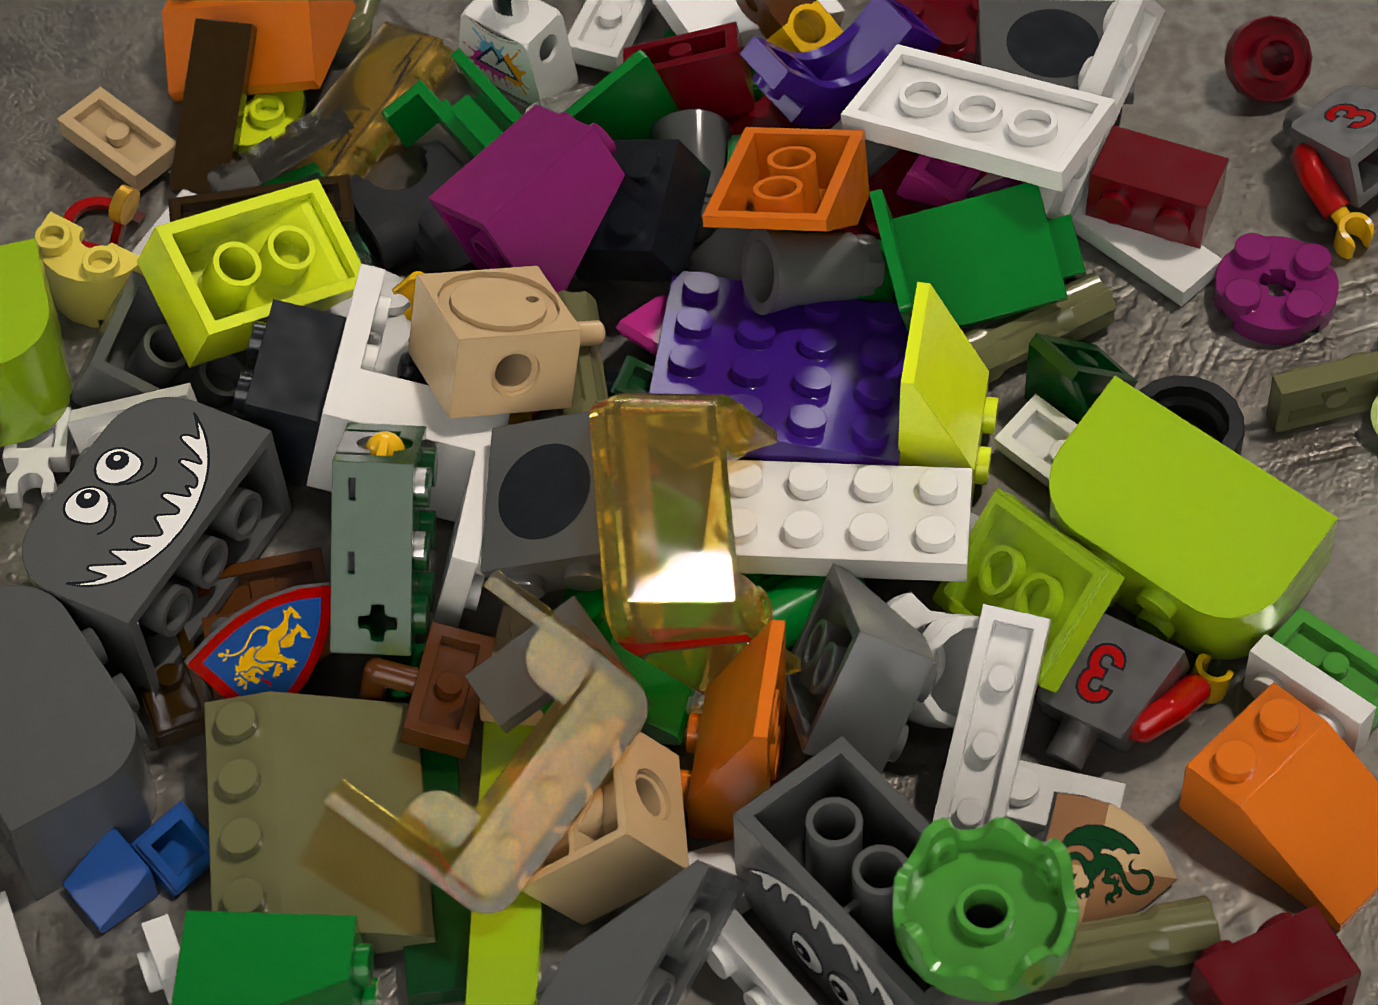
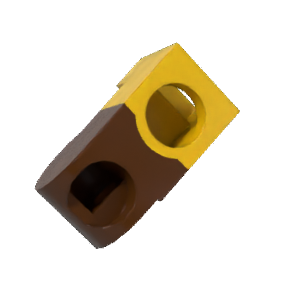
[736,0,844,52]

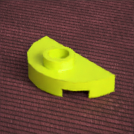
[237,90,306,158]

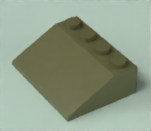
[204,691,436,954]

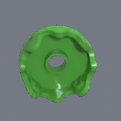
[892,817,1080,1003]

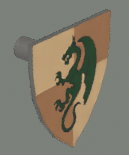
[1034,791,1178,923]

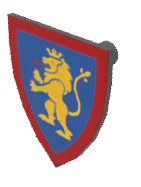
[184,582,331,699]

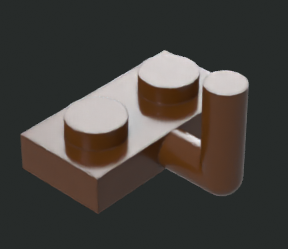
[357,622,496,759]

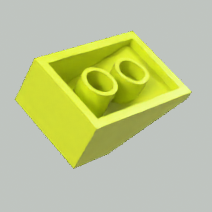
[137,179,362,368]
[898,282,999,509]

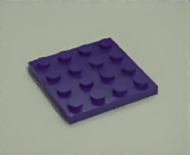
[641,271,909,466]

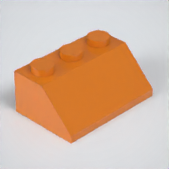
[162,0,357,101]

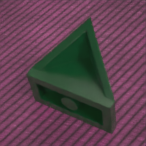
[1024,333,1138,424]

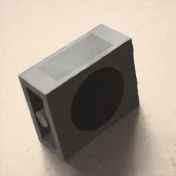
[975,0,1135,127]
[480,408,638,600]

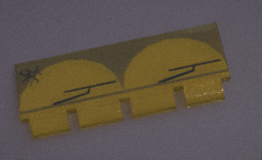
[263,21,455,181]

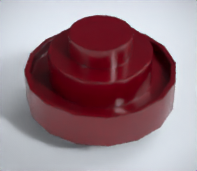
[1224,15,1312,103]

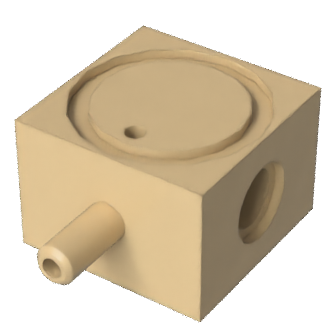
[408,266,605,419]
[513,717,689,925]

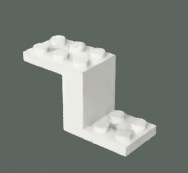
[306,264,510,628]

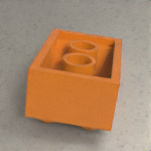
[702,127,869,231]
[680,619,787,841]
[1179,682,1378,932]

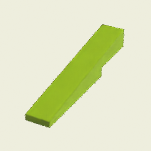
[465,721,551,1005]

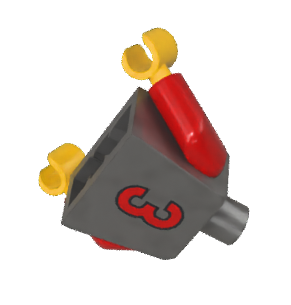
[1283,85,1378,259]
[1035,613,1234,771]

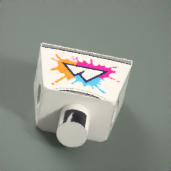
[457,0,578,110]

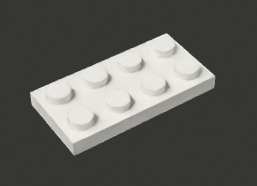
[841,44,1116,192]
[702,459,972,582]

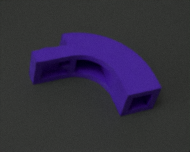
[740,0,943,127]

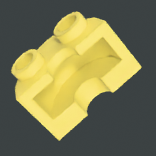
[35,211,144,328]

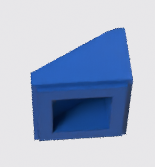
[129,800,210,897]
[62,828,158,934]

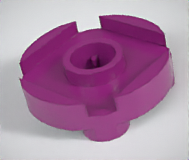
[1213,233,1339,345]

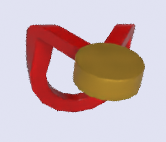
[63,184,146,248]

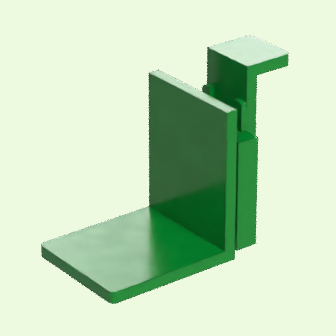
[381,48,679,160]
[869,183,1086,333]

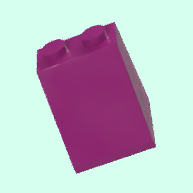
[428,105,625,293]

